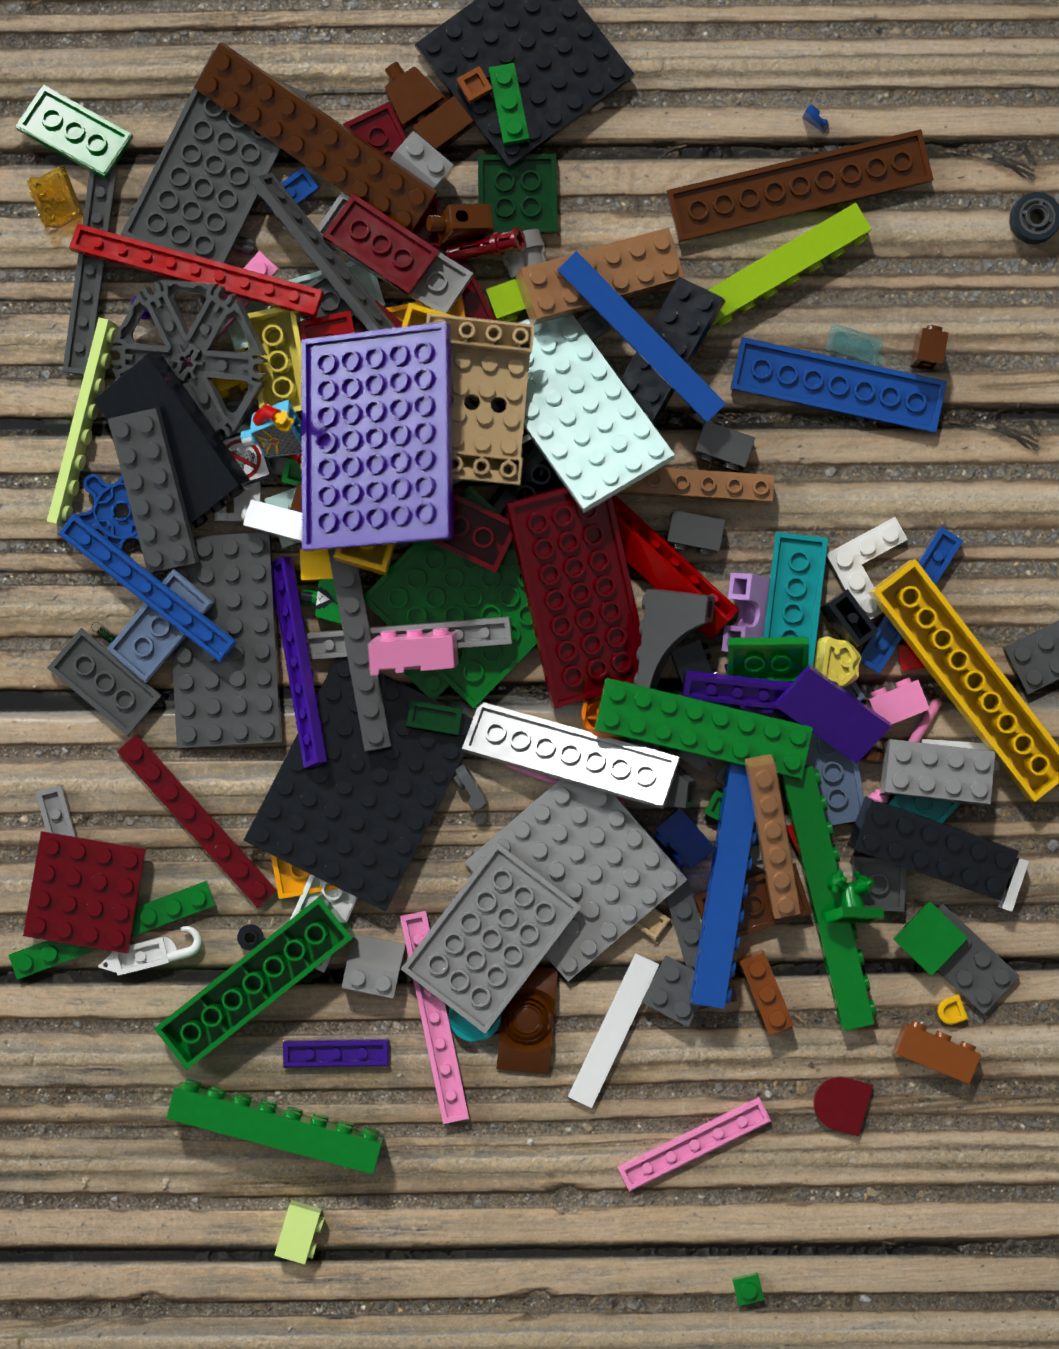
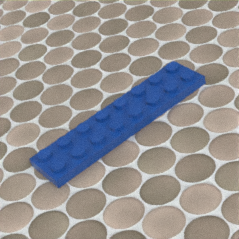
[730,337,947,434]

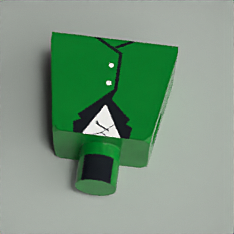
[301,578,363,625]

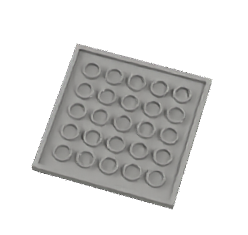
[465,780,688,981]

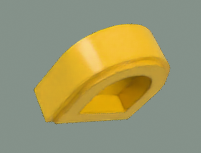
[937,994,968,1025]

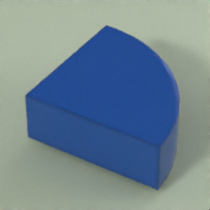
[802,105,829,133]

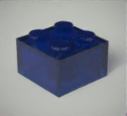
[654,807,715,869]

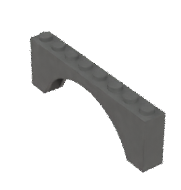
[625,589,715,808]

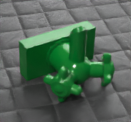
[825,870,884,924]

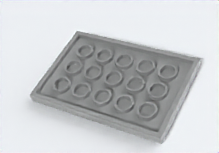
[401,842,582,1033]

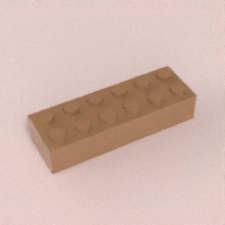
[516,227,685,325]

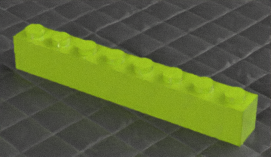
[706,202,872,336]

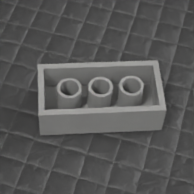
[880,739,996,806]

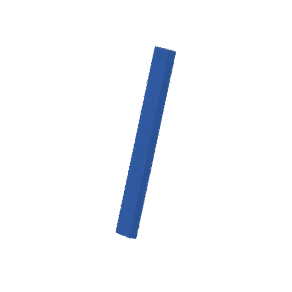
[557,251,726,423]
[58,513,238,663]

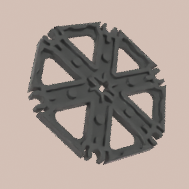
[111,279,267,440]

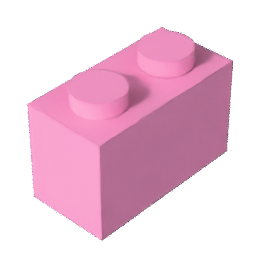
[866,677,930,725]

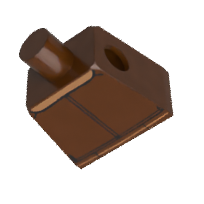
[426,204,494,246]

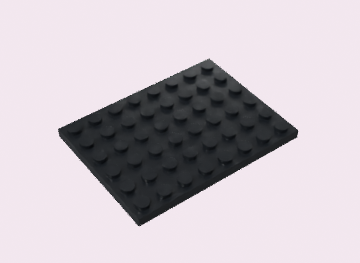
[243,657,473,912]

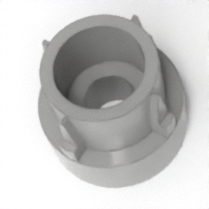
[501,229,546,279]

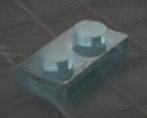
[824,323,883,365]

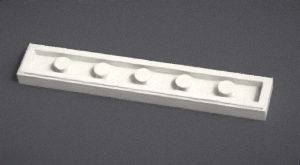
[568,953,659,1108]

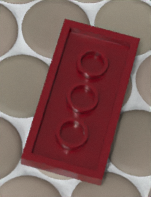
[322,194,440,296]

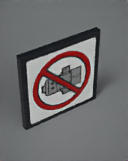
[222,429,274,487]

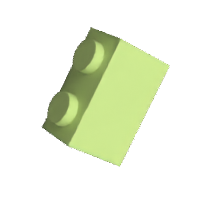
[274,1200,325,1264]

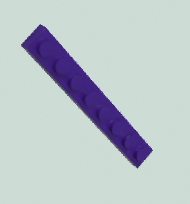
[273,556,327,768]

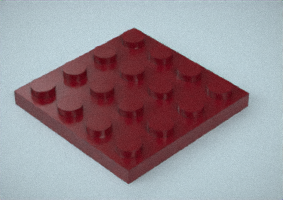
[23,831,147,954]

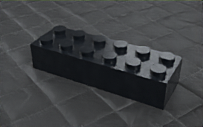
[847,796,1019,901]

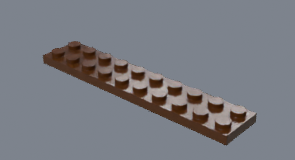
[194,42,438,233]
[666,129,934,243]

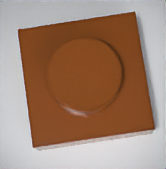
[456,66,493,104]

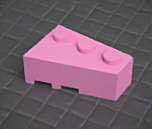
[368,628,459,676]

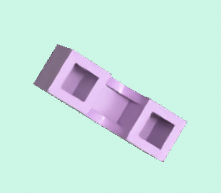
[722,573,770,652]

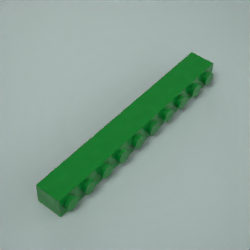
[780,765,877,1031]

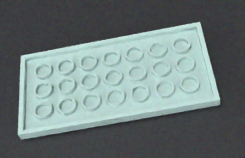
[520,314,675,513]

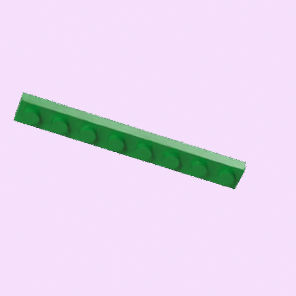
[8,881,216,980]

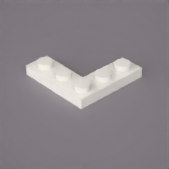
[826,517,908,619]

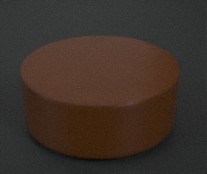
[859,750,884,764]

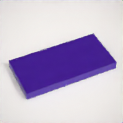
[775,665,891,764]

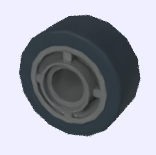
[1009,192,1059,244]

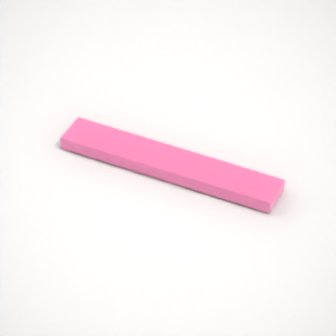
[617,1097,771,1192]

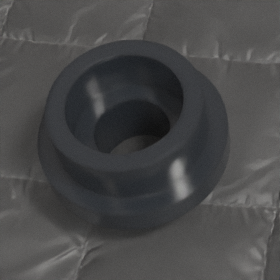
[237,924,264,951]

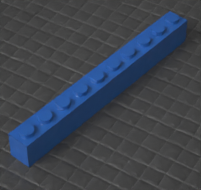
[689,763,756,1009]

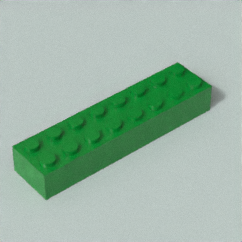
[154,894,356,1070]
[166,1079,384,1174]

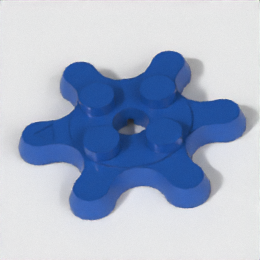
[77,472,139,550]

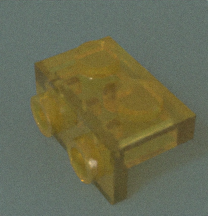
[27,166,84,228]

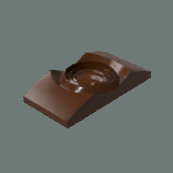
[496,966,558,1074]

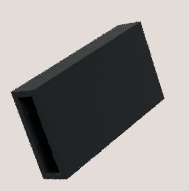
[93,351,251,528]

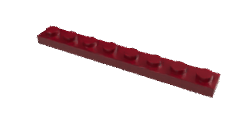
[117,734,277,908]

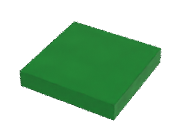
[892,901,968,976]

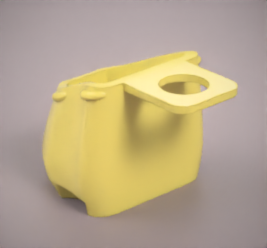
[813,636,861,688]

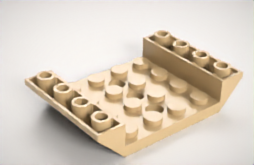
[426,313,535,485]

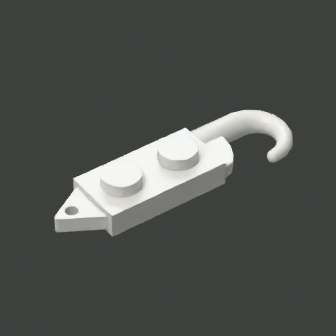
[98,926,202,976]

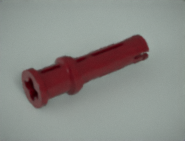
[447,227,526,262]

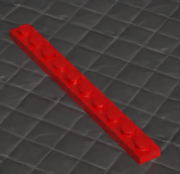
[69,224,324,318]

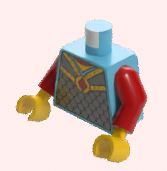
[241,400,302,470]

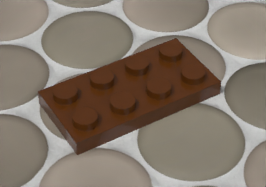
[695,863,812,937]

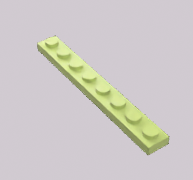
[47,318,118,526]

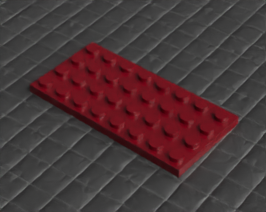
[505,487,642,709]

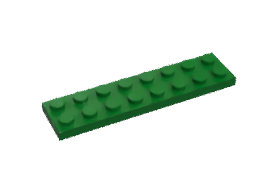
[594,678,813,780]

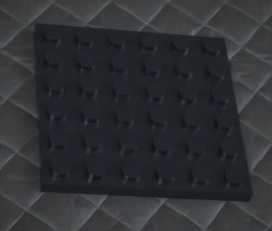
[415,0,635,169]

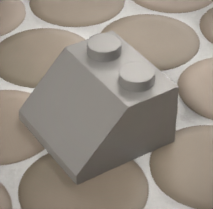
[391,131,454,190]
[342,934,406,999]

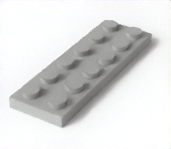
[317,192,474,314]

